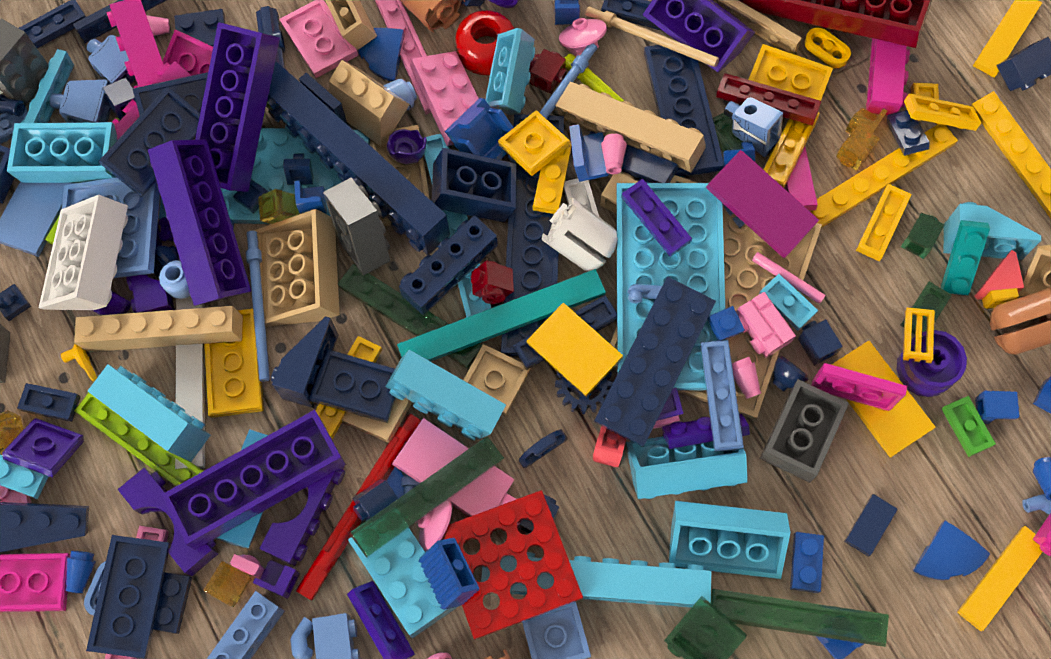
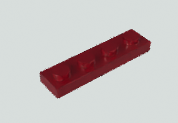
[716,73,821,126]

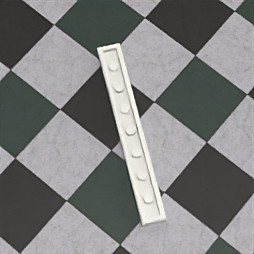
[175,296,205,469]

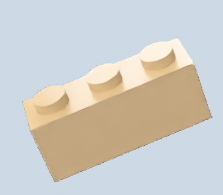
[329,60,410,147]

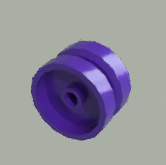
[896,330,967,397]

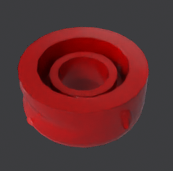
[455,10,514,76]

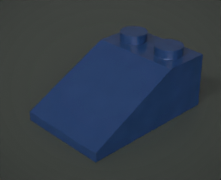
[271,316,339,408]

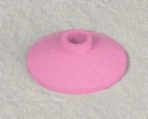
[559,18,607,48]
[418,498,452,552]

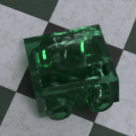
[664,596,747,659]

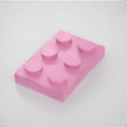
[279,0,358,78]

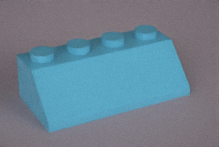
[7,122,118,183]
[626,436,747,499]
[669,501,790,579]

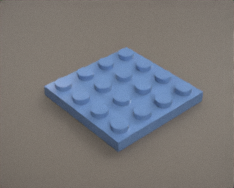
[62,177,160,278]

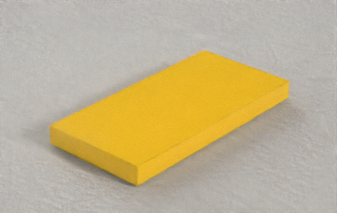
[204,309,264,418]
[831,340,936,458]

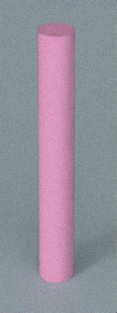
[752,252,826,304]

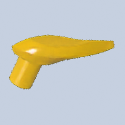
[61,344,97,383]

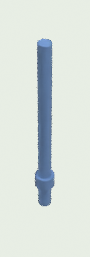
[508,43,597,162]
[246,231,270,382]

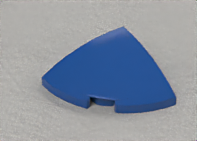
[358,28,405,81]
[913,520,990,580]

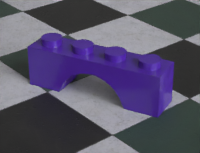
[126,224,175,313]
[259,466,345,566]
[117,467,218,576]

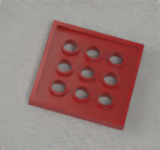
[441,490,583,640]

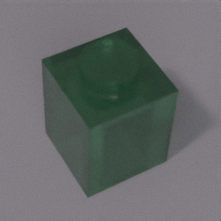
[900,212,945,259]

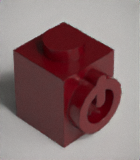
[529,49,567,94]
[471,261,514,304]

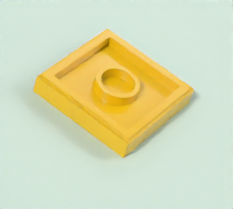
[498,110,570,176]

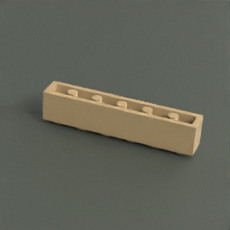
[555,81,706,172]
[74,306,243,352]

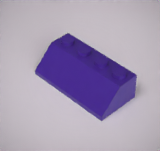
[643,0,755,73]

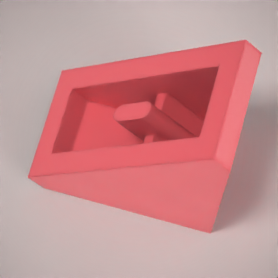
[974,250,1024,300]

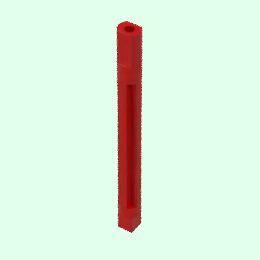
[296,414,421,601]

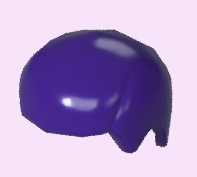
[387,129,427,165]

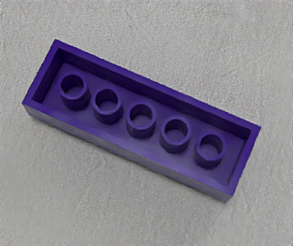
[195,22,280,192]
[148,139,251,306]
[161,410,346,550]

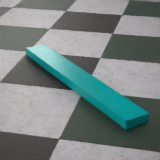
[397,269,606,362]

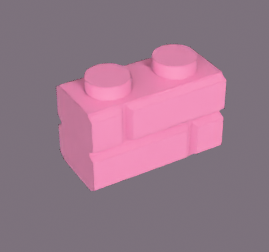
[736,292,796,358]

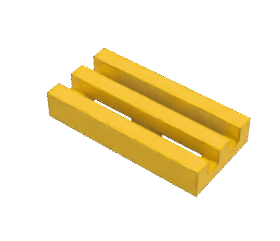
[903,307,935,363]

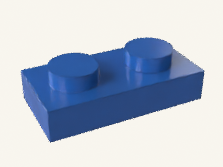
[790,532,824,593]

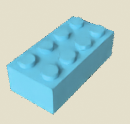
[385,350,506,441]
[88,364,211,462]
[348,507,459,638]

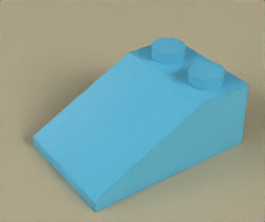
[943,202,1042,261]

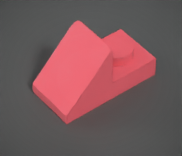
[593,426,626,467]

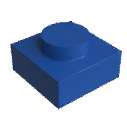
[707,306,745,341]

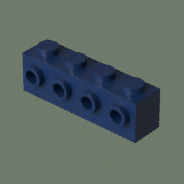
[399,215,498,316]

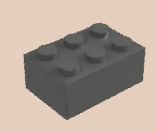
[0,18,48,106]
[323,178,391,276]
[759,379,849,483]

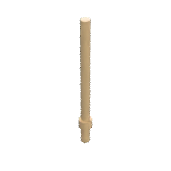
[585,6,719,67]

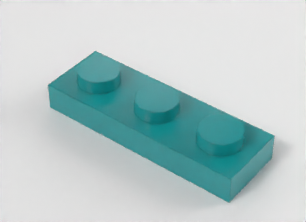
[941,220,990,295]

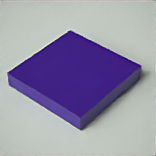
[2,418,84,478]

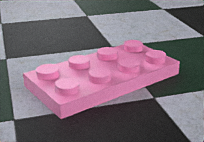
[410,51,479,146]

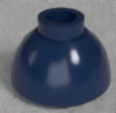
[154,246,180,277]
[772,356,809,392]

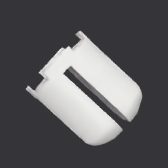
[542,198,618,271]

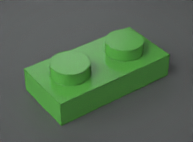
[942,396,996,457]

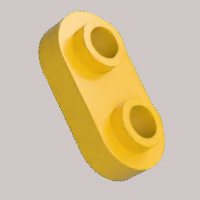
[804,27,851,68]

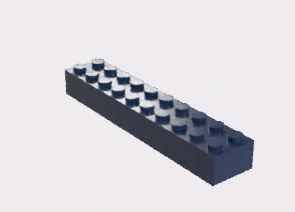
[266,60,450,255]

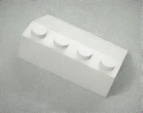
[39,195,128,310]

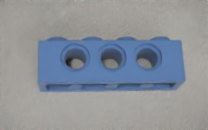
[207,591,285,659]

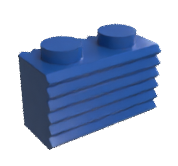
[418,538,480,610]

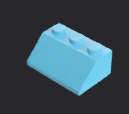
[485,28,535,115]

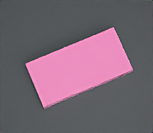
[392,418,515,517]

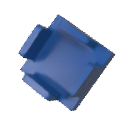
[444,98,514,160]

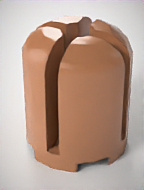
[400,0,465,33]
[990,288,1051,355]

